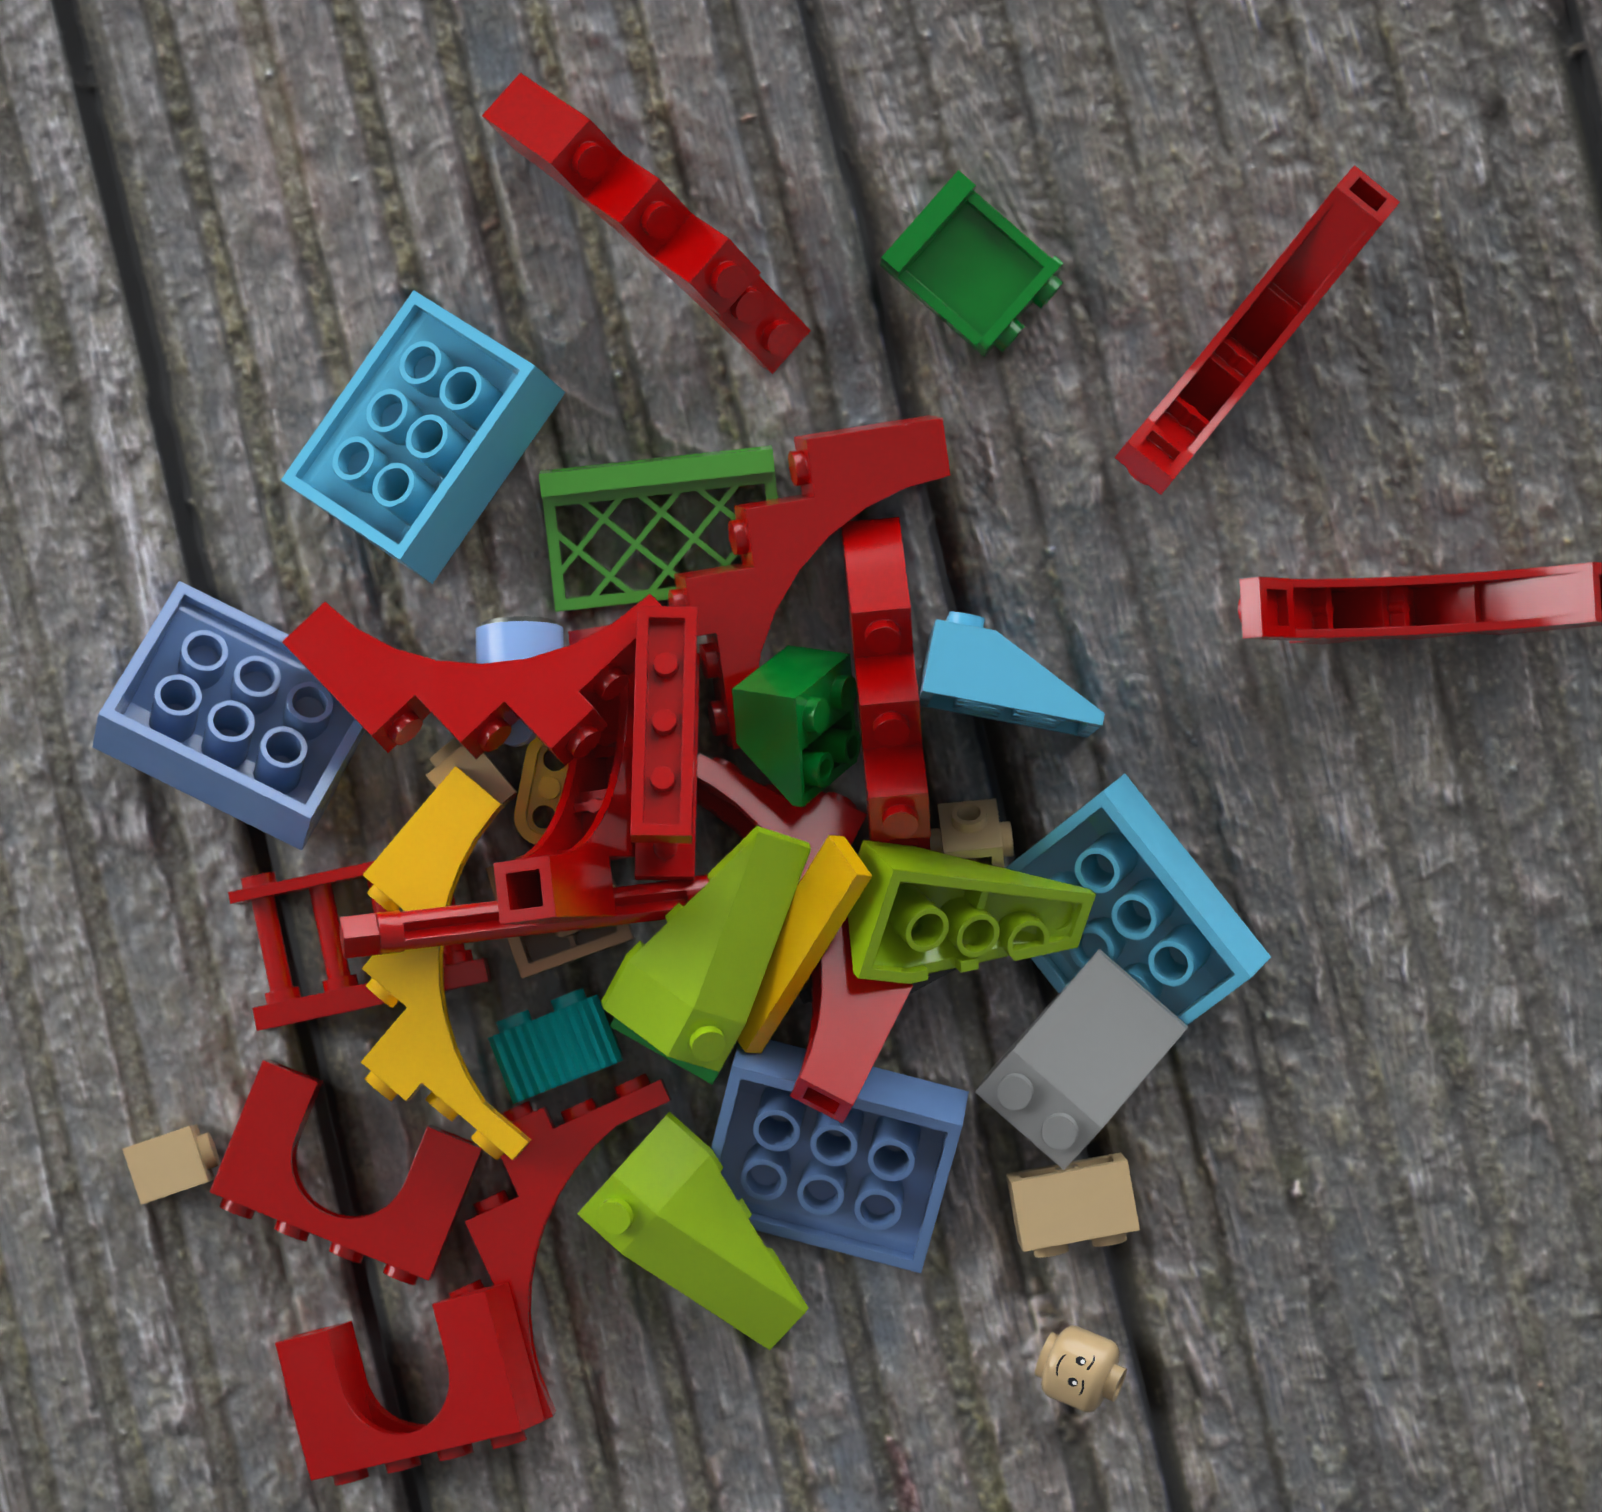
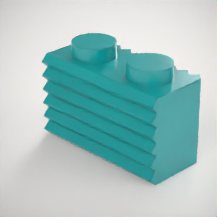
[488,988,625,1104]

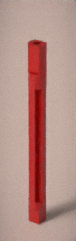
[340,875,708,959]

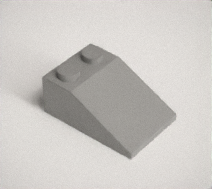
[975,949,1188,1170]

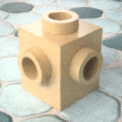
[930,798,1014,868]

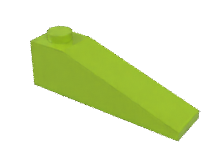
[601,826,811,1072]
[848,840,1096,984]
[577,1111,809,1350]

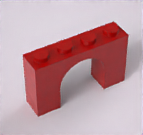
[209,1059,484,1286]
[275,1282,545,1486]

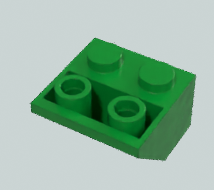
[732,645,861,807]

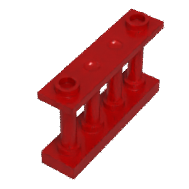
[630,606,700,881]
[228,861,492,1031]

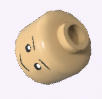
[1035,1325,1127,1413]

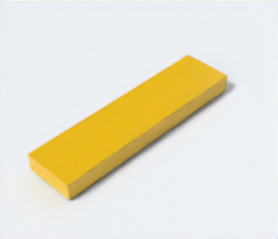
[737,835,872,1053]

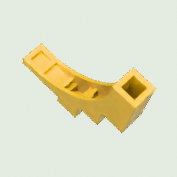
[361,766,532,1160]

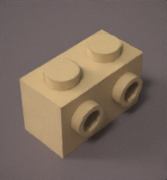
[1006,1152,1140,1258]

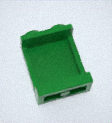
[880,170,1064,357]

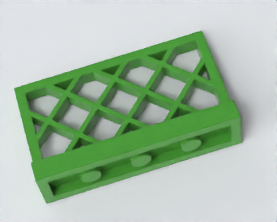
[539,445,778,612]

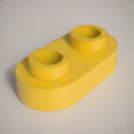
[514,737,569,845]

